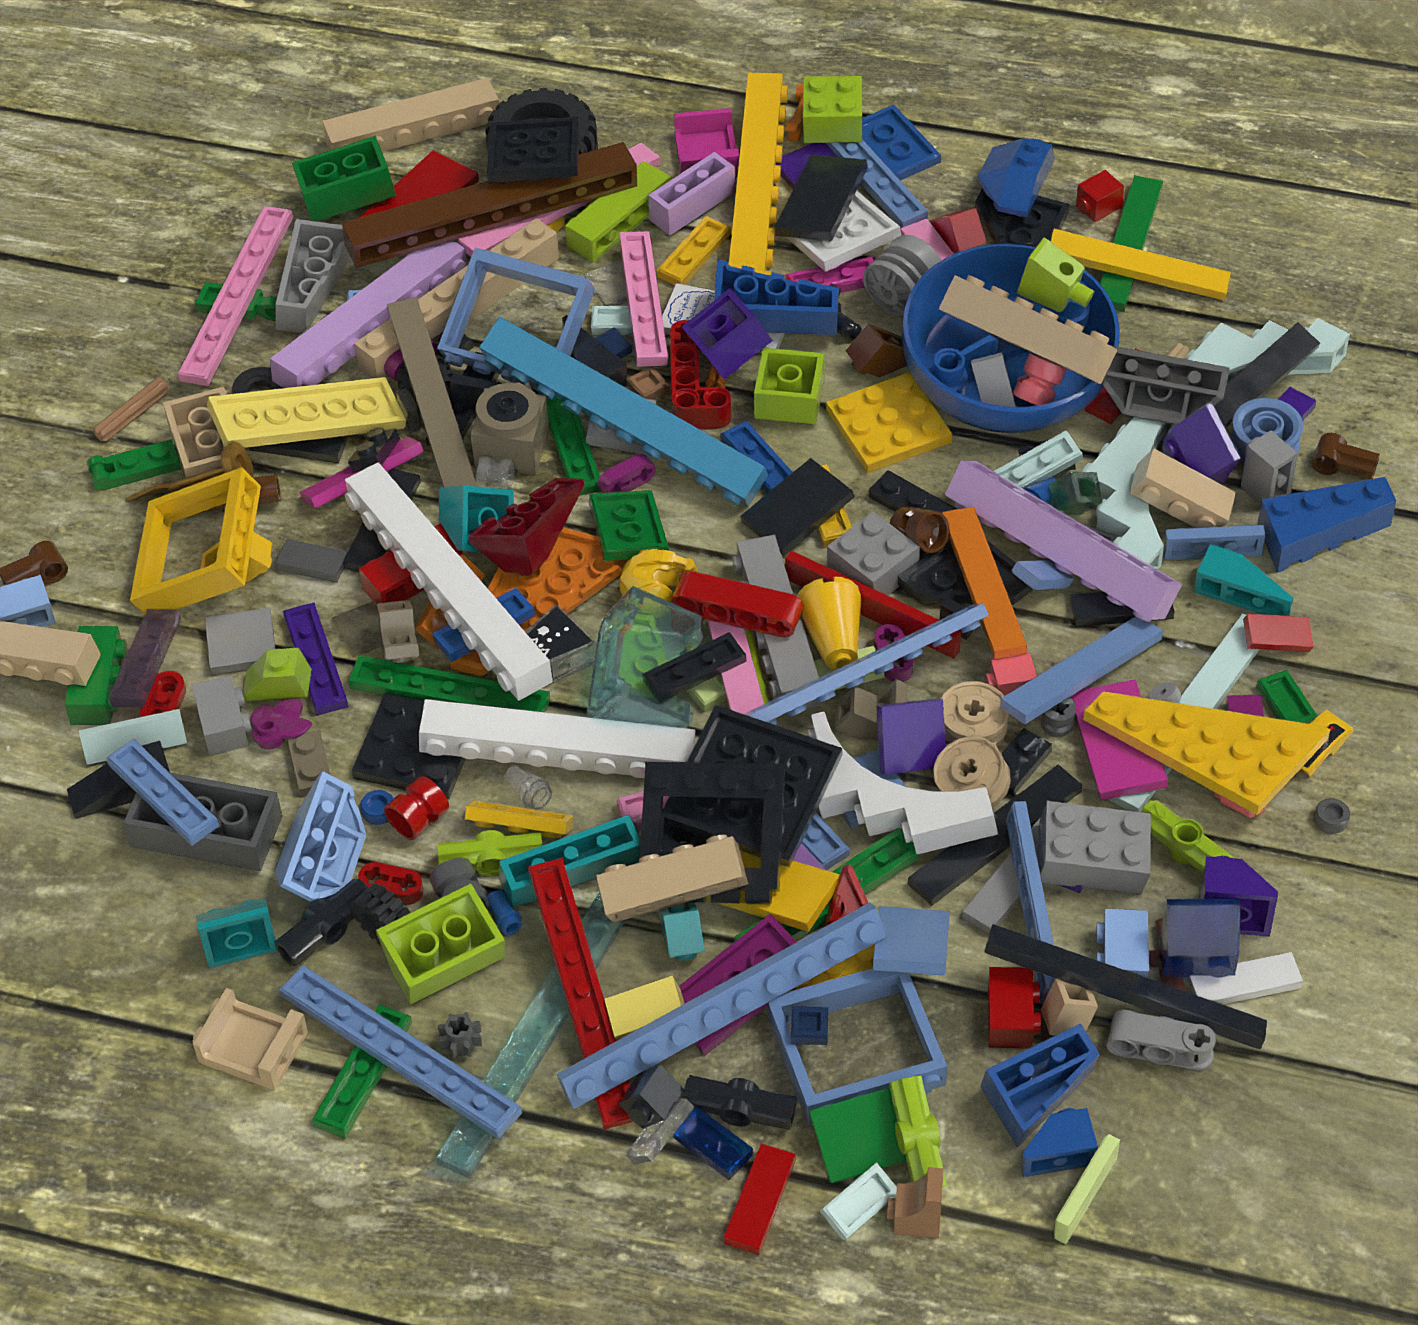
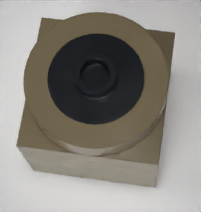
[471,383,549,476]

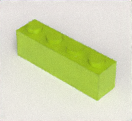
[565,161,671,263]

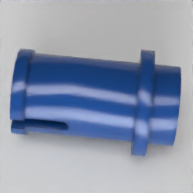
[487,890,522,935]

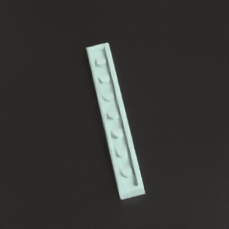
[1108,614,1260,812]

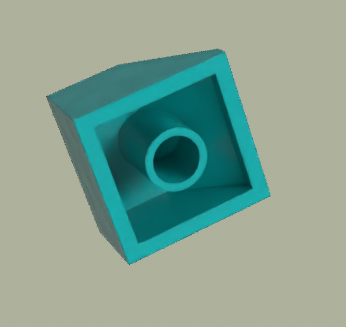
[439,485,514,552]
[196,898,277,969]

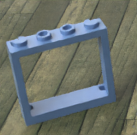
[437,247,595,389]
[767,968,947,1125]

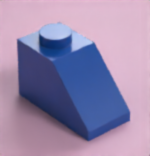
[1021,1108,1098,1177]

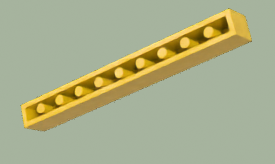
[729,72,788,276]

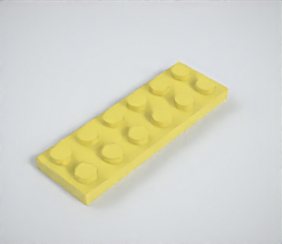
[207,377,406,448]

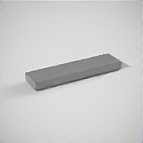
[962,818,1040,934]

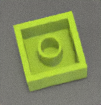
[803,76,862,143]
[754,348,825,424]

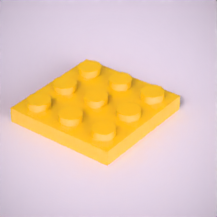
[826,372,952,474]

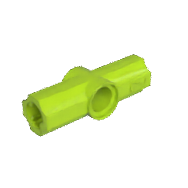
[1141,800,1235,873]
[437,830,543,876]
[889,1075,947,1187]

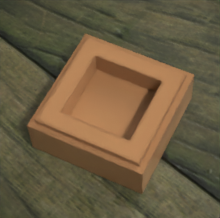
[626,366,669,400]

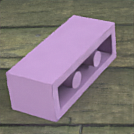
[648,152,735,236]

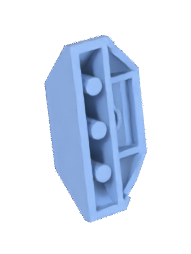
[275,771,366,902]

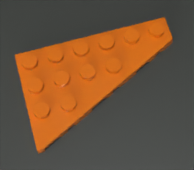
[450,527,630,677]

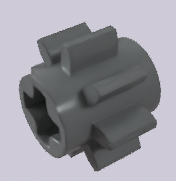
[438,1012,482,1058]

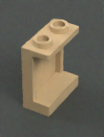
[192,988,308,1090]

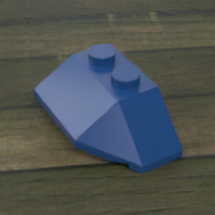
[978,138,1055,218]

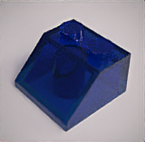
[1160,899,1240,978]

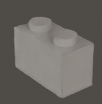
[1241,430,1298,505]
[192,675,252,756]

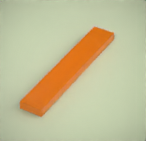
[942,506,1027,659]

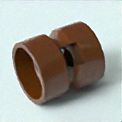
[890,506,950,553]

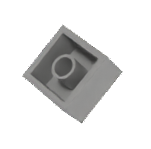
[827,511,920,595]

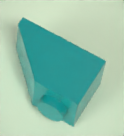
[658,902,705,961]

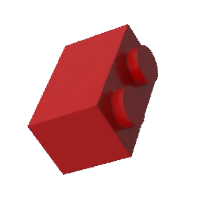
[988,967,1041,1048]

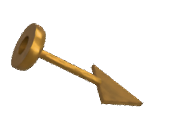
[125,442,254,502]

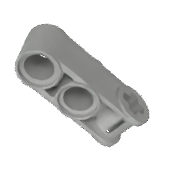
[1106,1009,1216,1071]

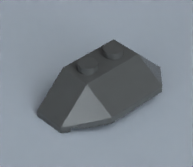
[1102,345,1230,425]

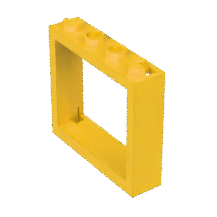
[130,467,261,619]

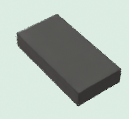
[276,539,347,583]

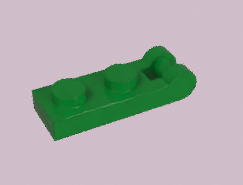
[87,439,181,491]

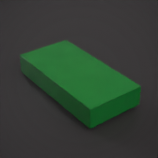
[1256,669,1318,724]

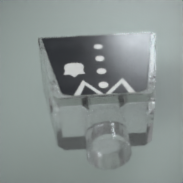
[525,605,597,683]

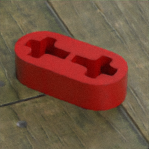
[358,862,424,905]

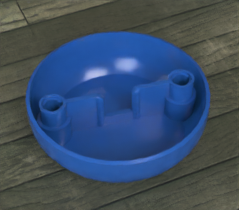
[902,244,1120,433]

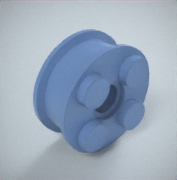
[1230,398,1303,463]

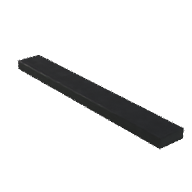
[984,924,1267,1049]

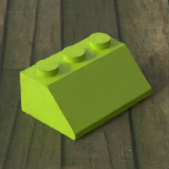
[376,884,505,1005]

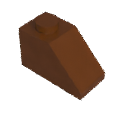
[845,323,907,378]

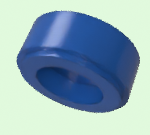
[360,790,394,825]

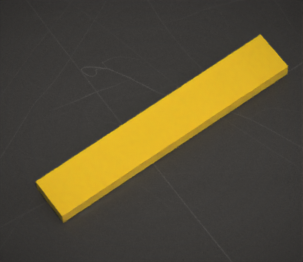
[1051,229,1231,301]

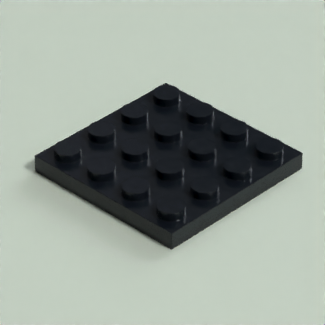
[662,705,843,868]

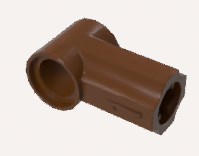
[1311,433,1380,480]
[0,541,68,586]

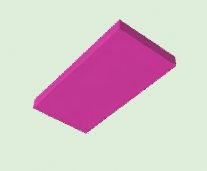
[1070,679,1168,801]

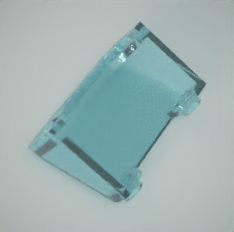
[587,586,703,729]

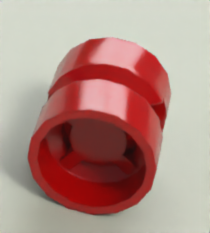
[384,776,449,840]

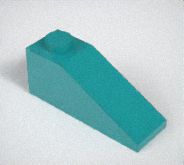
[1194,544,1294,616]

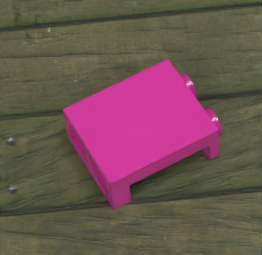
[674,108,739,178]

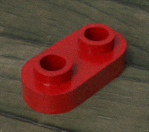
[140,671,186,717]

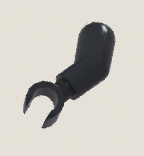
[829,284,862,340]

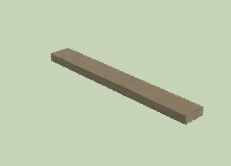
[387,297,477,487]

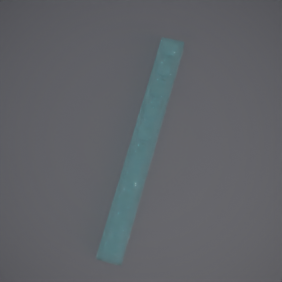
[436,891,627,1179]

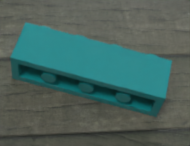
[499,815,641,908]

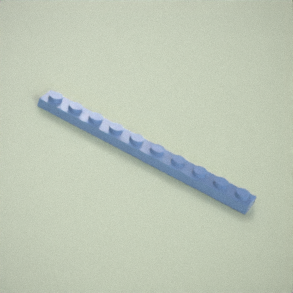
[556,902,887,1109]

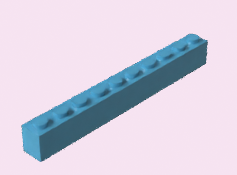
[479,316,768,507]

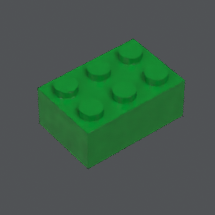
[291,136,396,222]

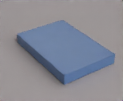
[873,906,950,976]

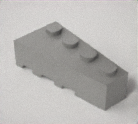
[276,219,351,333]

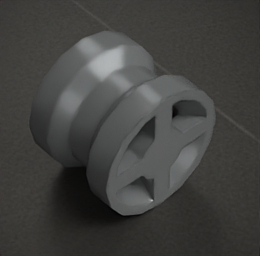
[1041,697,1076,737]

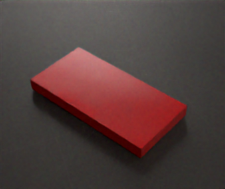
[359,150,479,218]

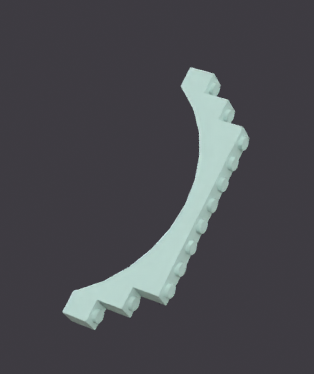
[1081,318,1350,569]

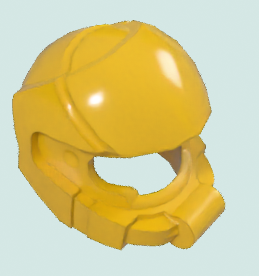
[619,549,698,616]

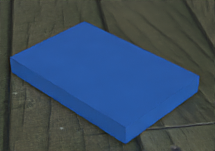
[862,104,941,181]

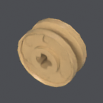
[941,681,1009,747]
[933,736,1011,808]

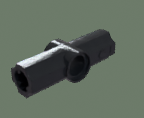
[274,879,368,966]
[682,1075,797,1130]

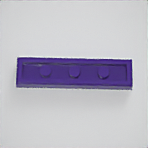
[283,602,349,716]

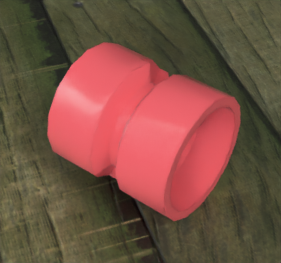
[1012,353,1067,406]

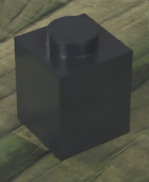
[618,1064,684,1129]

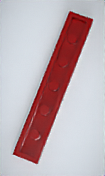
[785,551,961,659]

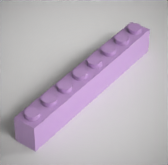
[270,240,466,388]
[945,461,1182,622]

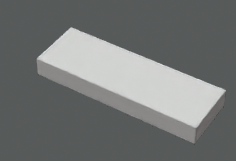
[1188,952,1303,1005]

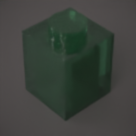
[1049,472,1103,515]

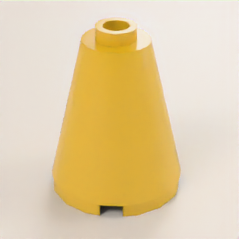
[797,577,861,670]

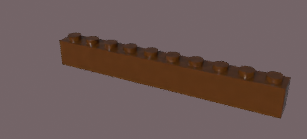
[342,142,637,268]

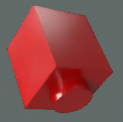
[1076,170,1124,222]

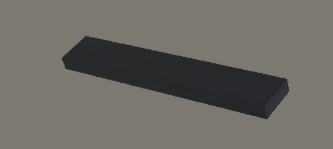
[1213,322,1320,428]
[908,764,1082,906]

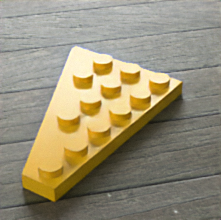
[1083,691,1330,815]

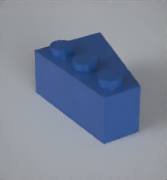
[980,1024,1100,1148]

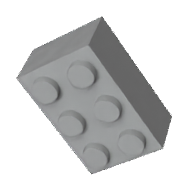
[1038,801,1151,894]

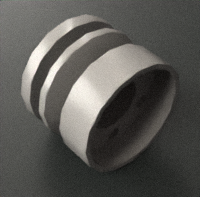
[863,234,941,317]

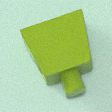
[1017,238,1095,312]

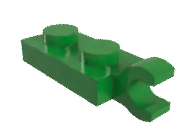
[195,282,277,321]

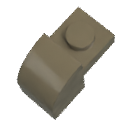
[377,600,419,663]
[835,679,909,740]

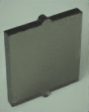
[332,601,382,658]

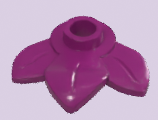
[251,698,312,750]

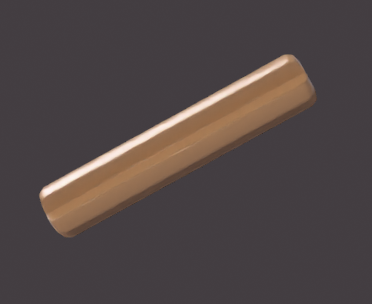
[93,377,169,442]

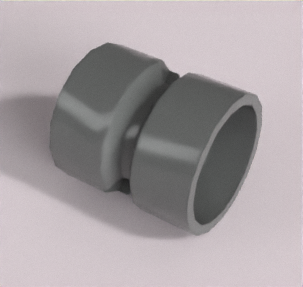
[429,858,489,909]

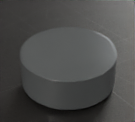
[1314,798,1350,834]

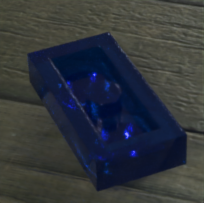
[673,1106,753,1180]

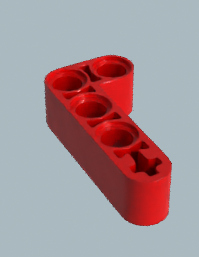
[670,320,732,429]
[670,571,804,638]

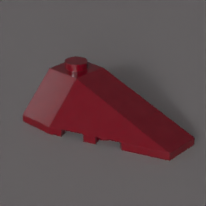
[468,478,585,576]

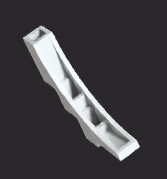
[808,712,998,855]

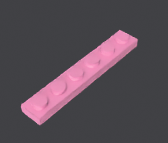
[619,231,668,367]

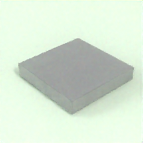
[205,608,276,675]

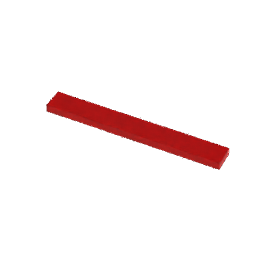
[528,858,633,1130]

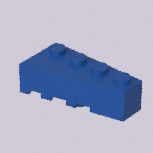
[714,259,839,335]
[1257,477,1396,573]

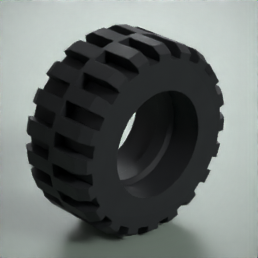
[485,88,598,154]

